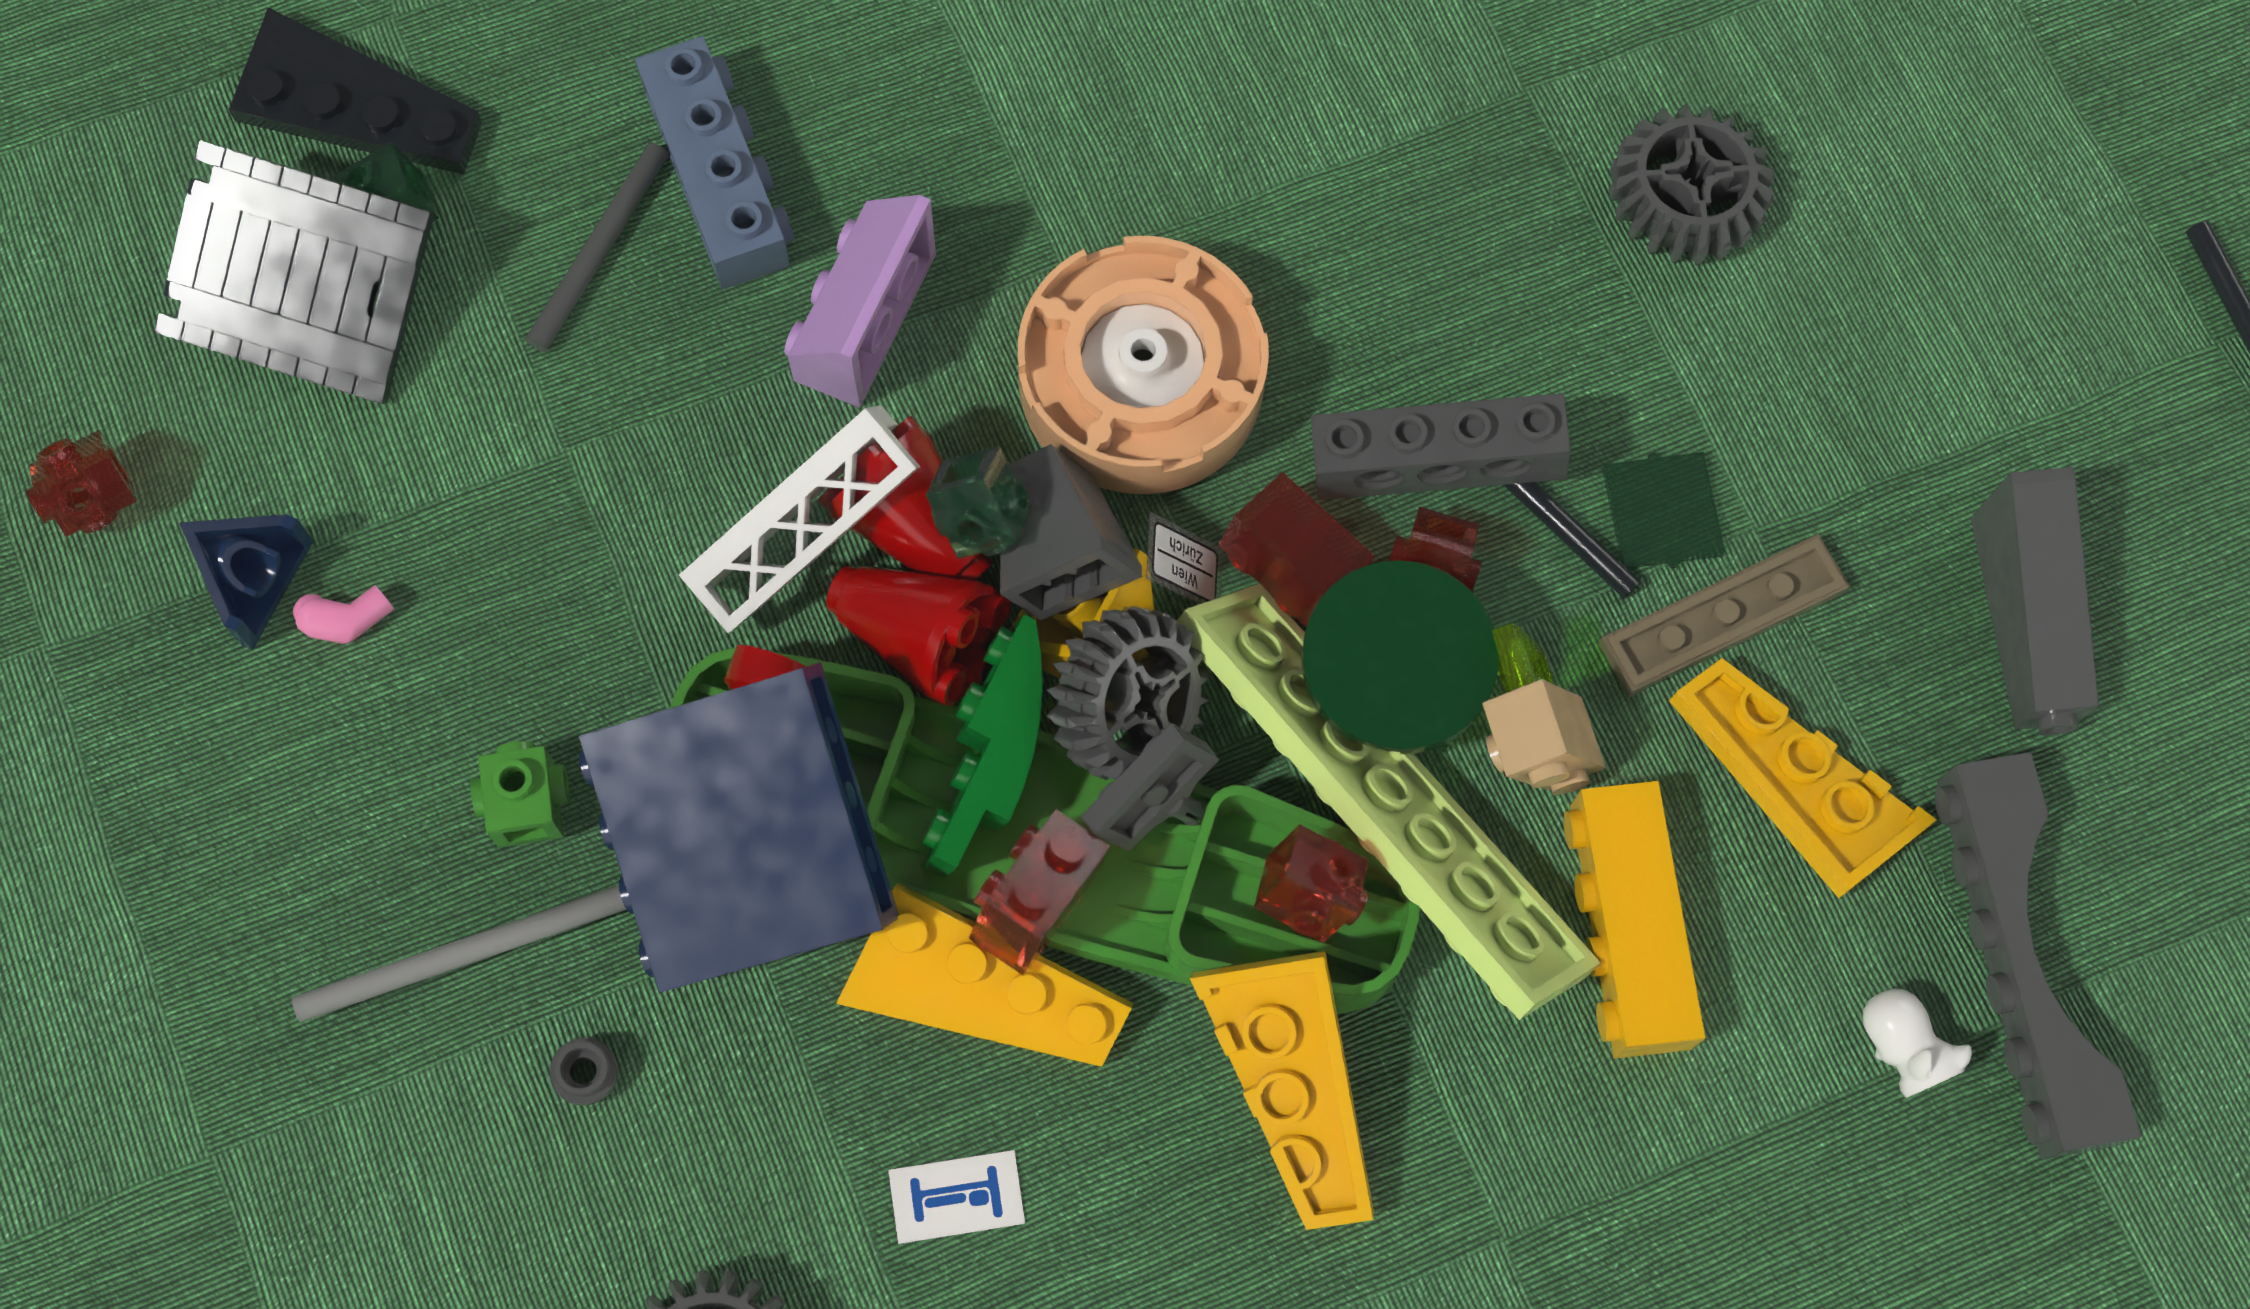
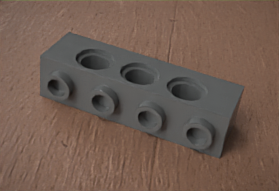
[1311,393,1571,500]

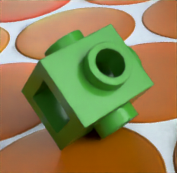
[470,741,570,848]

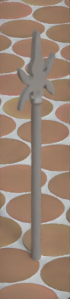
[291,885,627,1023]

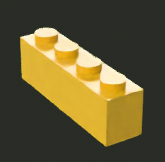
[1564,781,1706,1059]

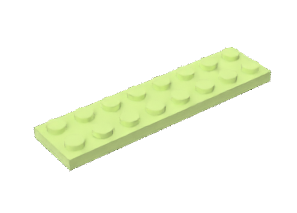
[1176,583,1601,1020]

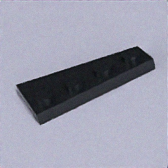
[229,7,482,175]

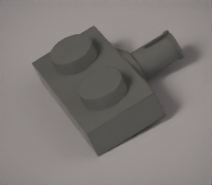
[1080,723,1219,852]

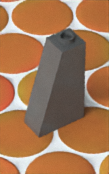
[1970,467,2099,736]

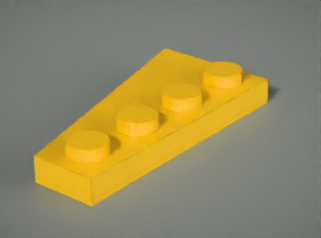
[836,883,1133,1067]

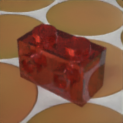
[1218,472,1376,627]
[969,809,1111,976]

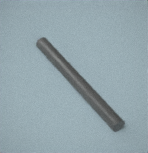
[525,142,669,352]

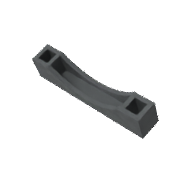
[1935,752,2141,1160]

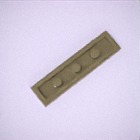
[1598,534,1850,698]

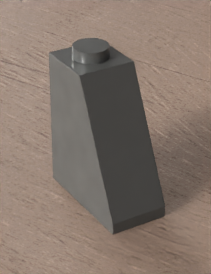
[1000,444,1142,621]

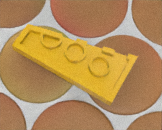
[1669,658,1937,898]
[1190,951,1374,1230]

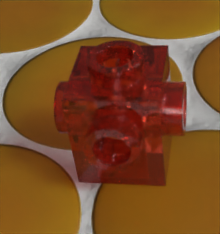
[26,429,137,537]
[1389,506,1482,593]
[1254,824,1369,943]

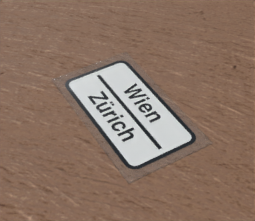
[1146,512,1223,604]

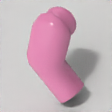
[293,585,395,644]

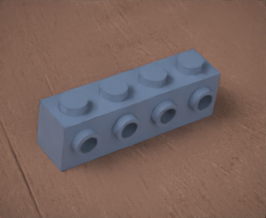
[635,36,795,290]

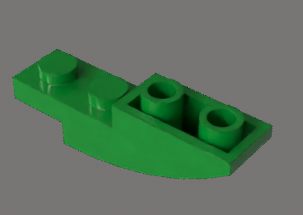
[921,614,1043,878]

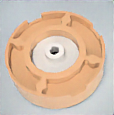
[1018,236,1269,494]

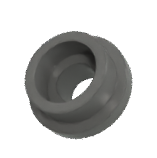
[550,1037,618,1106]

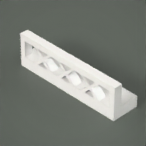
[679,405,920,634]

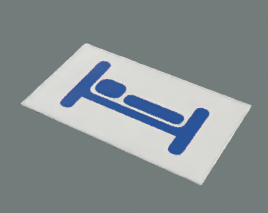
[888,1150,1025,1244]

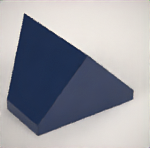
[179,514,314,650]

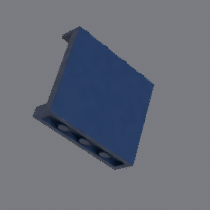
[579,662,899,993]

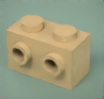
[1482,679,1606,795]

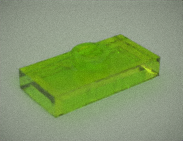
[1492,623,1555,693]

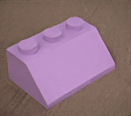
[784,195,936,408]

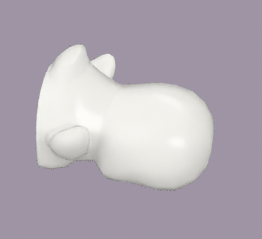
[1863,988,1972,1098]

